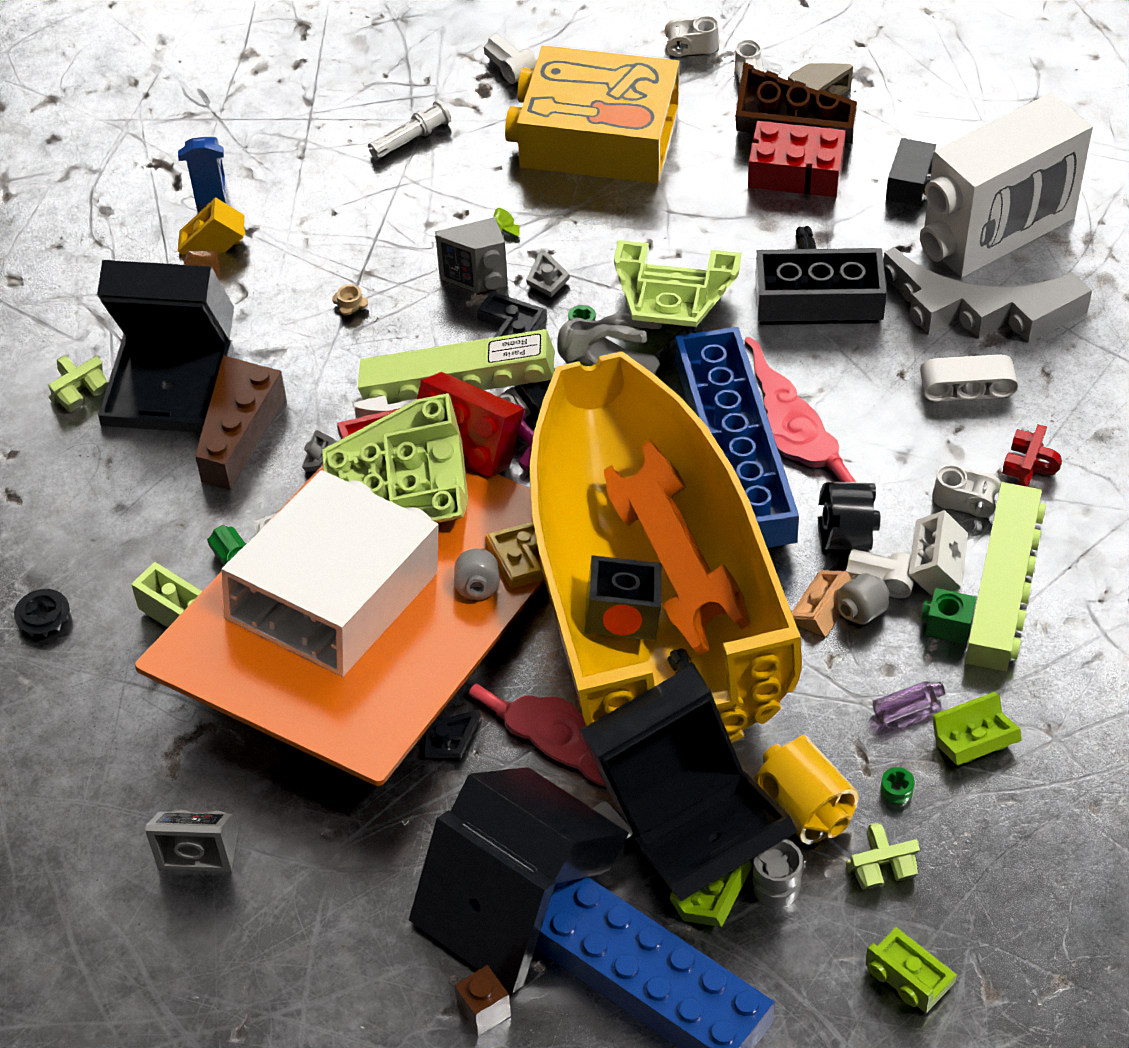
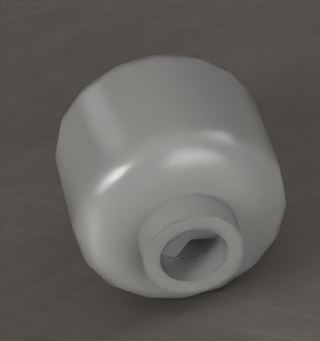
[454,548,500,601]
[837,573,890,625]

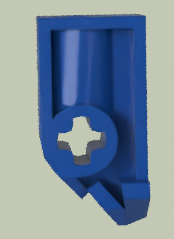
[178,137,225,205]

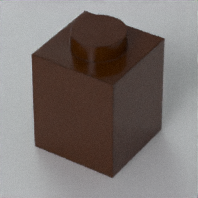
[454,965,511,1036]

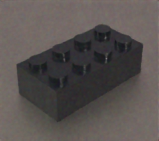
[755,248,887,321]

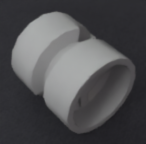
[752,839,803,908]

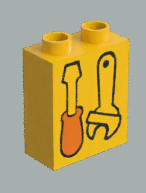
[505,45,680,184]

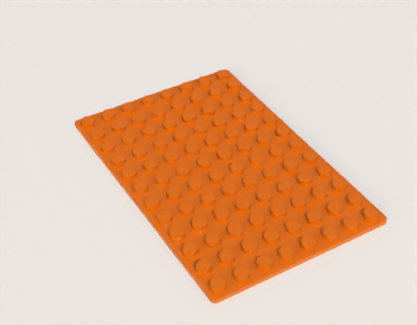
[135,465,545,786]

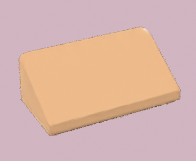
[791,570,852,636]

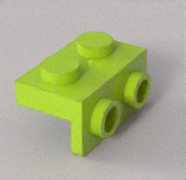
[932,692,1022,765]
[670,861,752,927]
[865,927,957,1013]

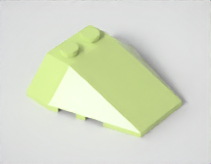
[614,240,742,327]

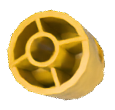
[753,735,859,844]

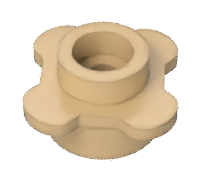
[332,284,368,315]

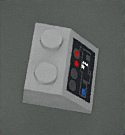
[435,217,508,293]
[145,810,238,872]

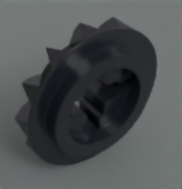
[14,589,71,637]

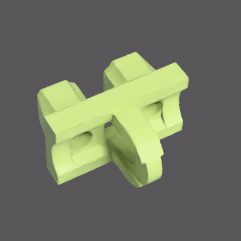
[48,355,108,412]
[845,823,920,890]

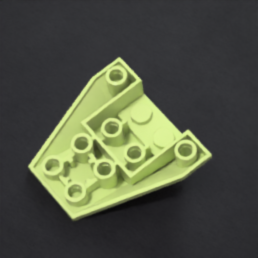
[322,393,469,523]

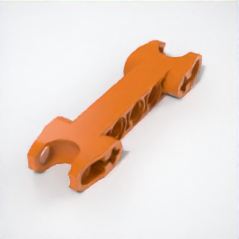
[604,439,750,655]

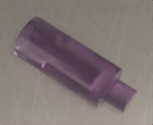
[873,681,946,724]

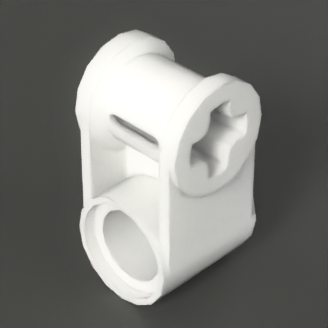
[664,16,719,57]
[932,464,1001,517]

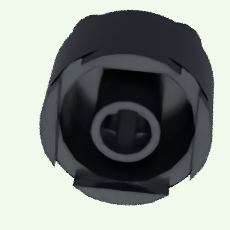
[818,482,881,551]

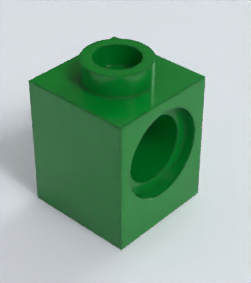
[921,588,977,645]

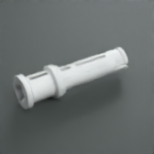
[367,99,452,160]

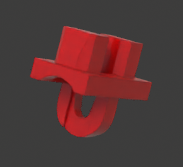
[1002,424,1062,487]

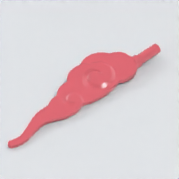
[745,337,856,482]
[469,683,606,787]

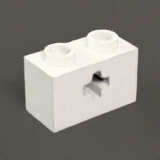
[909,510,968,597]

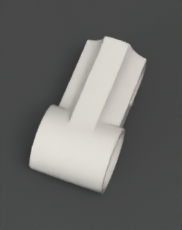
[484,34,537,84]
[734,39,764,83]
[846,549,915,599]

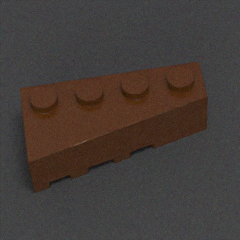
[735,62,857,144]
[195,355,286,490]

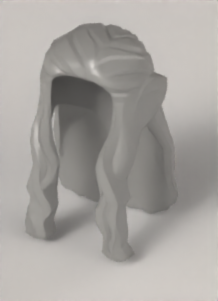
[557,313,662,375]

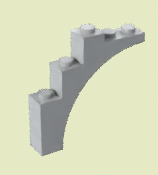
[883,247,1092,343]

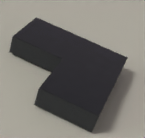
[477,291,547,338]

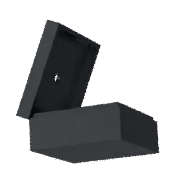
[97,260,234,433]
[579,666,798,901]
[409,767,629,993]

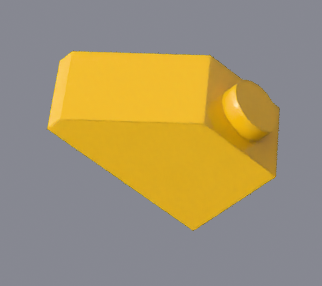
[177,197,245,255]

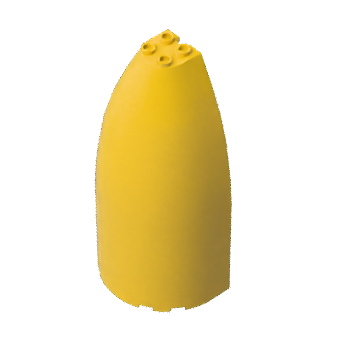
[530,351,802,743]

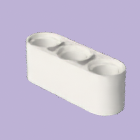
[920,354,1018,402]

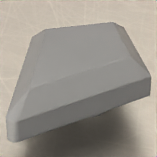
[526,248,570,297]
[302,430,337,472]

